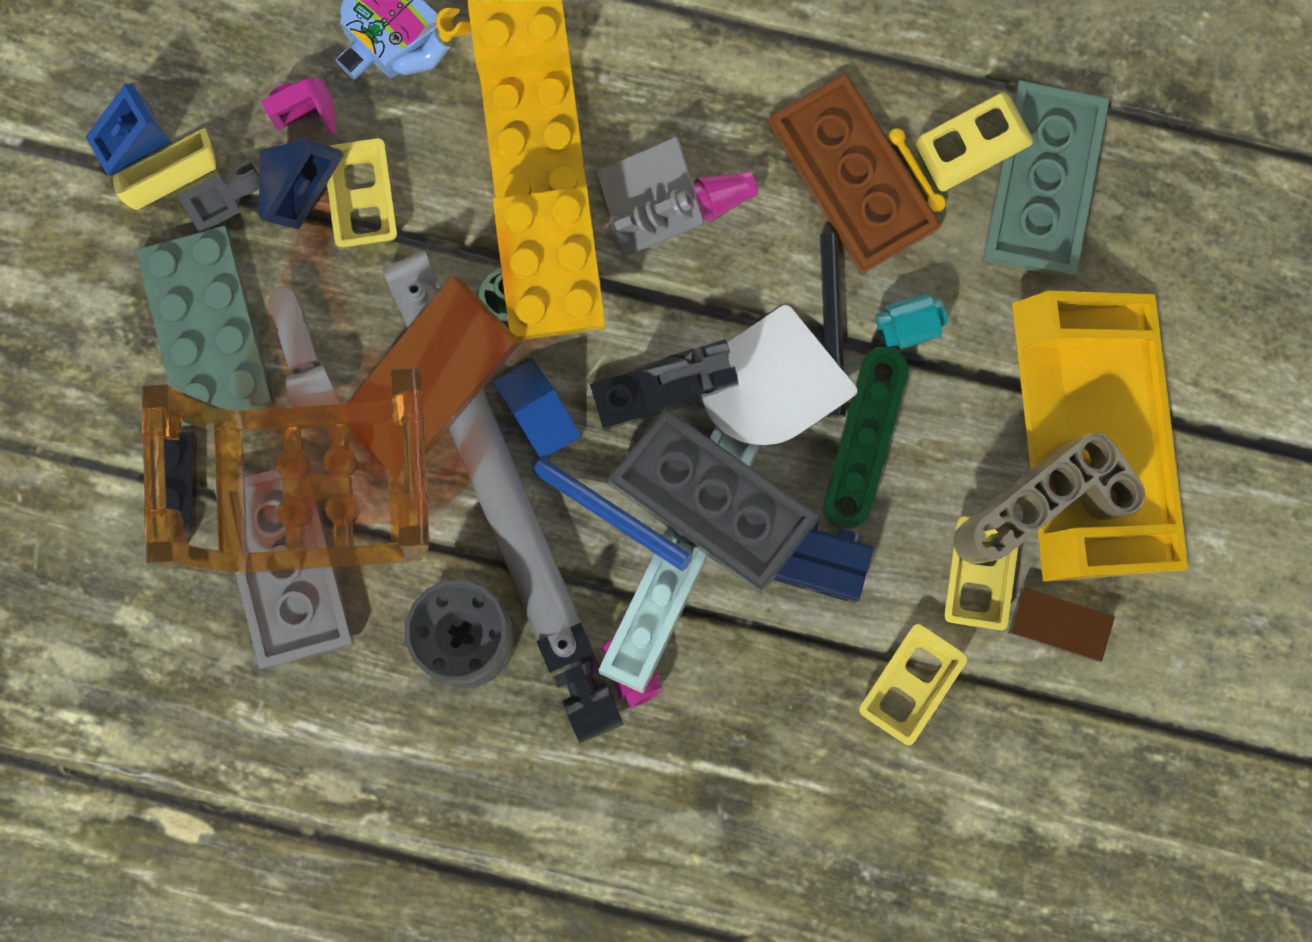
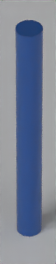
[533,458,693,571]

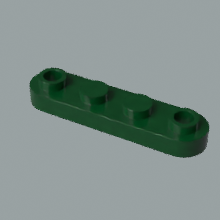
[823,346,908,529]

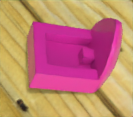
[261,78,336,136]

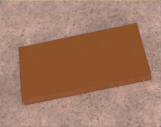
[767,73,942,276]
[337,276,522,480]

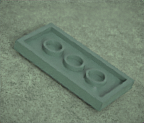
[982,80,1109,279]
[135,226,275,429]

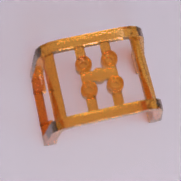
[141,369,430,574]

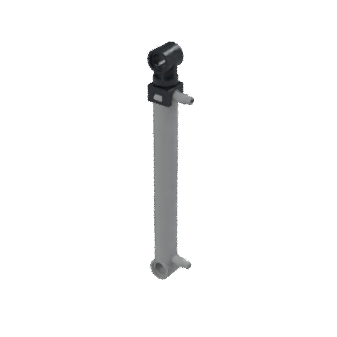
[382,251,624,744]

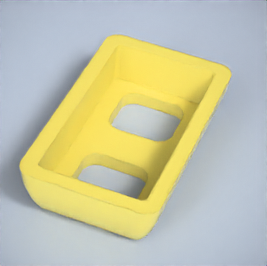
[916,92,1033,191]
[112,128,216,210]
[327,138,397,248]
[944,516,1018,631]
[859,624,967,745]

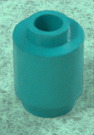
[875,293,948,350]

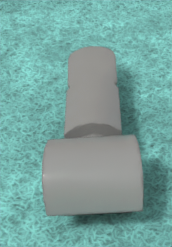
[269,288,339,418]

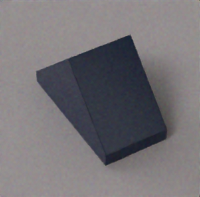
[259,139,344,229]

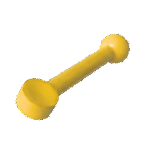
[888,128,946,214]

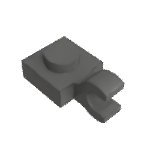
[175,160,260,232]

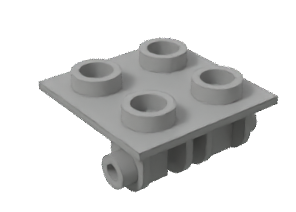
[597,137,705,257]

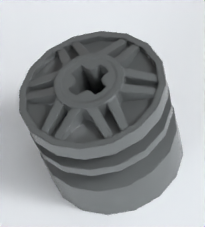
[405,580,515,688]

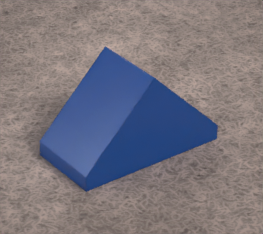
[86,83,171,175]
[493,358,581,459]

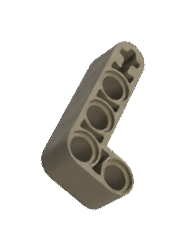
[954,433,1145,564]

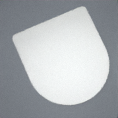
[702,305,857,445]

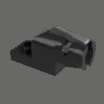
[590,339,739,431]

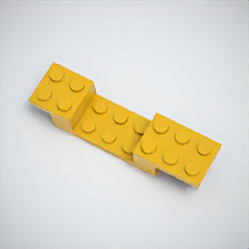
[467,0,606,340]

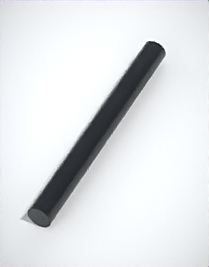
[820,232,846,418]

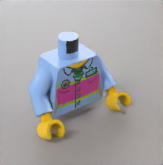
[336,0,471,80]

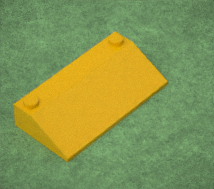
[1012,290,1189,582]

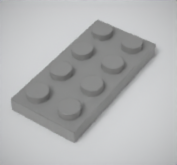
[214,461,355,669]

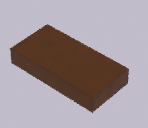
[1008,587,1115,662]

